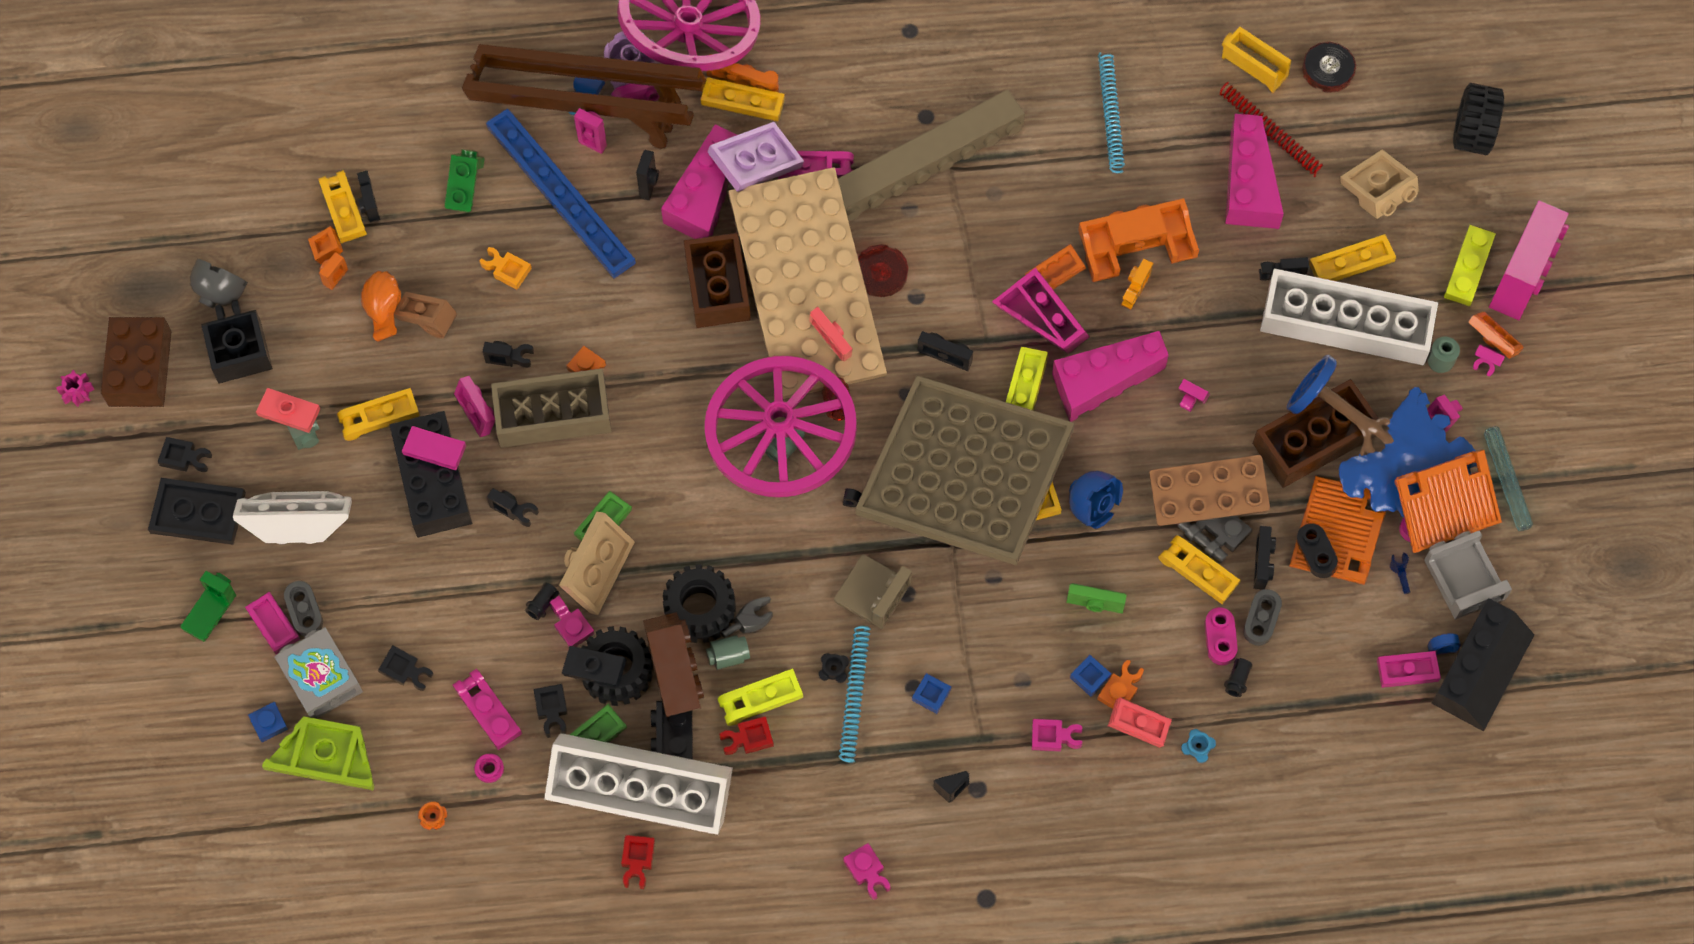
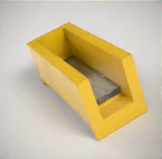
[1222,27,1291,94]

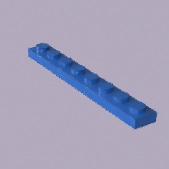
[486,108,636,279]

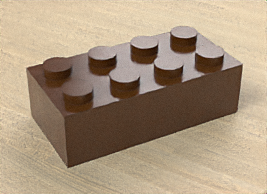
[1252,379,1379,488]

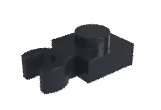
[357,171,380,223]
[1259,257,1309,281]
[158,437,212,472]
[378,645,433,691]
[533,684,568,738]

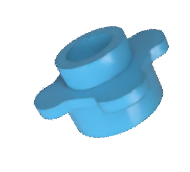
[1181,729,1216,763]

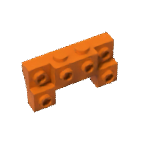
[1078,198,1199,282]

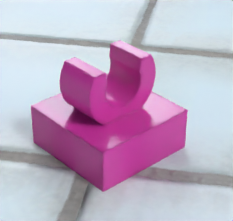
[1473,343,1505,377]
[1178,379,1210,412]
[1427,394,1463,432]

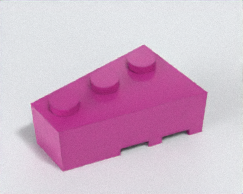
[992,268,1090,354]

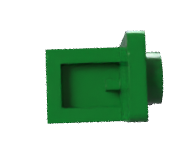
[445,149,485,212]
[181,571,237,642]

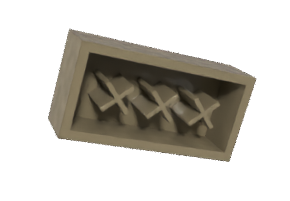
[491,368,612,448]

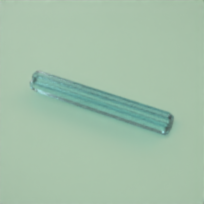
[1484,426,1533,531]

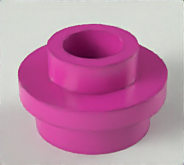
[474,754,504,783]

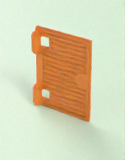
[1394,450,1502,553]
[1289,476,1386,585]

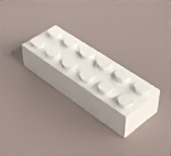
[1260,269,1438,365]
[544,733,733,835]

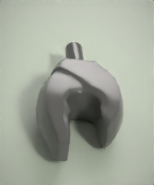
[721,597,773,638]

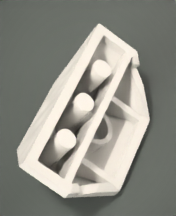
[233,491,352,544]

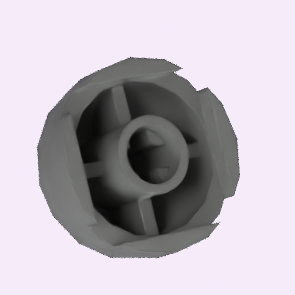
[190,259,248,309]

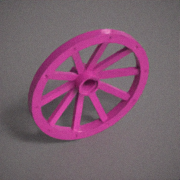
[617,0,760,71]
[705,356,857,497]

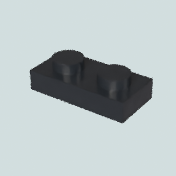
[917,331,973,371]
[1253,526,1276,590]

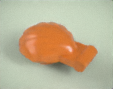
[361,271,401,341]

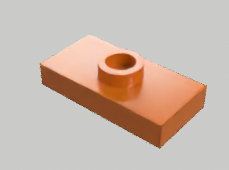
[1025,244,1086,290]
[1468,312,1524,359]

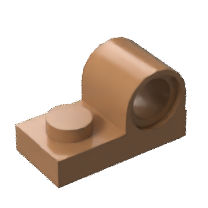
[394,292,457,339]

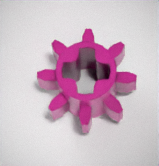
[56,370,94,407]

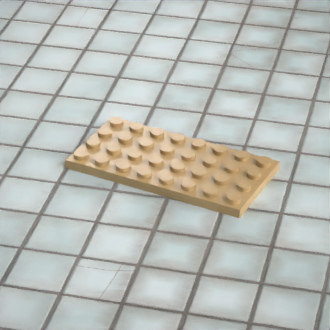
[728,167,887,399]

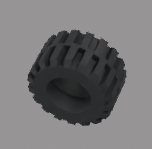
[1453,83,1504,155]
[662,564,736,643]
[581,626,653,706]

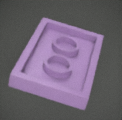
[707,122,804,192]

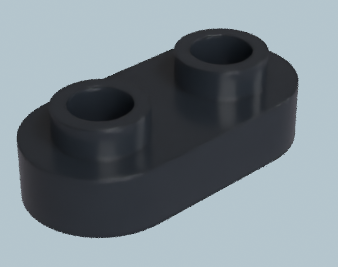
[1297,524,1338,578]

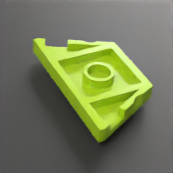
[262,716,374,790]

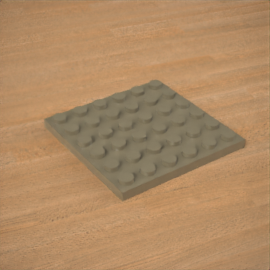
[855,376,1074,566]

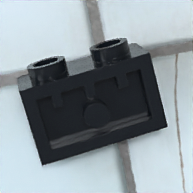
[651,701,693,760]

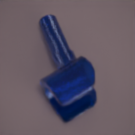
[1390,552,1411,594]

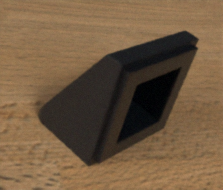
[933,771,969,803]

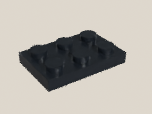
[148,478,246,545]

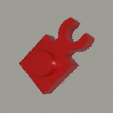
[719,716,774,755]
[621,835,655,889]

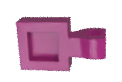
[550,596,595,647]

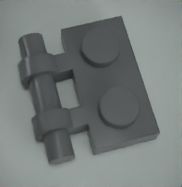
[1178,516,1252,563]

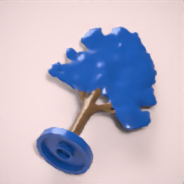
[1287,355,1477,517]

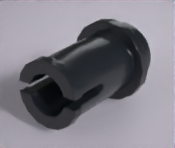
[525,582,559,620]
[1224,658,1253,697]

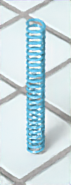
[1098,52,1125,173]
[839,626,871,763]

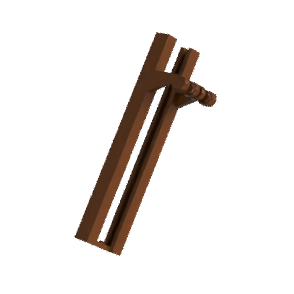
[461,44,706,149]

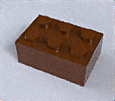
[683,233,751,328]
[101,317,172,407]
[643,612,704,717]

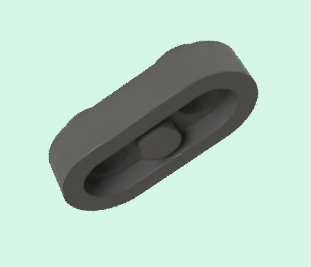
[284,581,323,636]
[1243,589,1282,646]

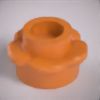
[418,802,447,830]

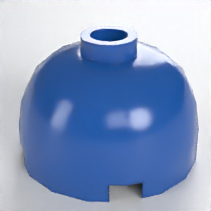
[1069,471,1123,529]

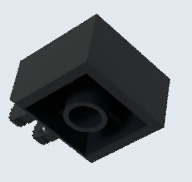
[201,300,273,384]

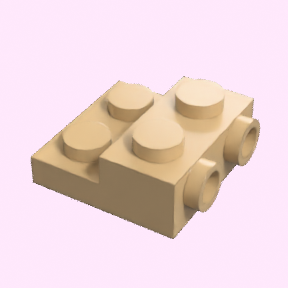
[1340,150,1419,219]

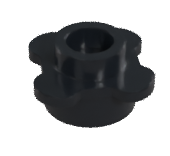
[819,653,849,683]

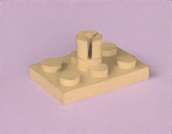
[559,512,635,615]

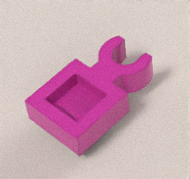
[1032,719,1082,752]
[843,843,890,900]

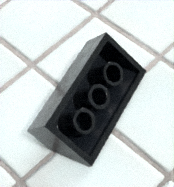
[1431,598,1534,732]

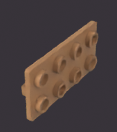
[1149,455,1270,526]

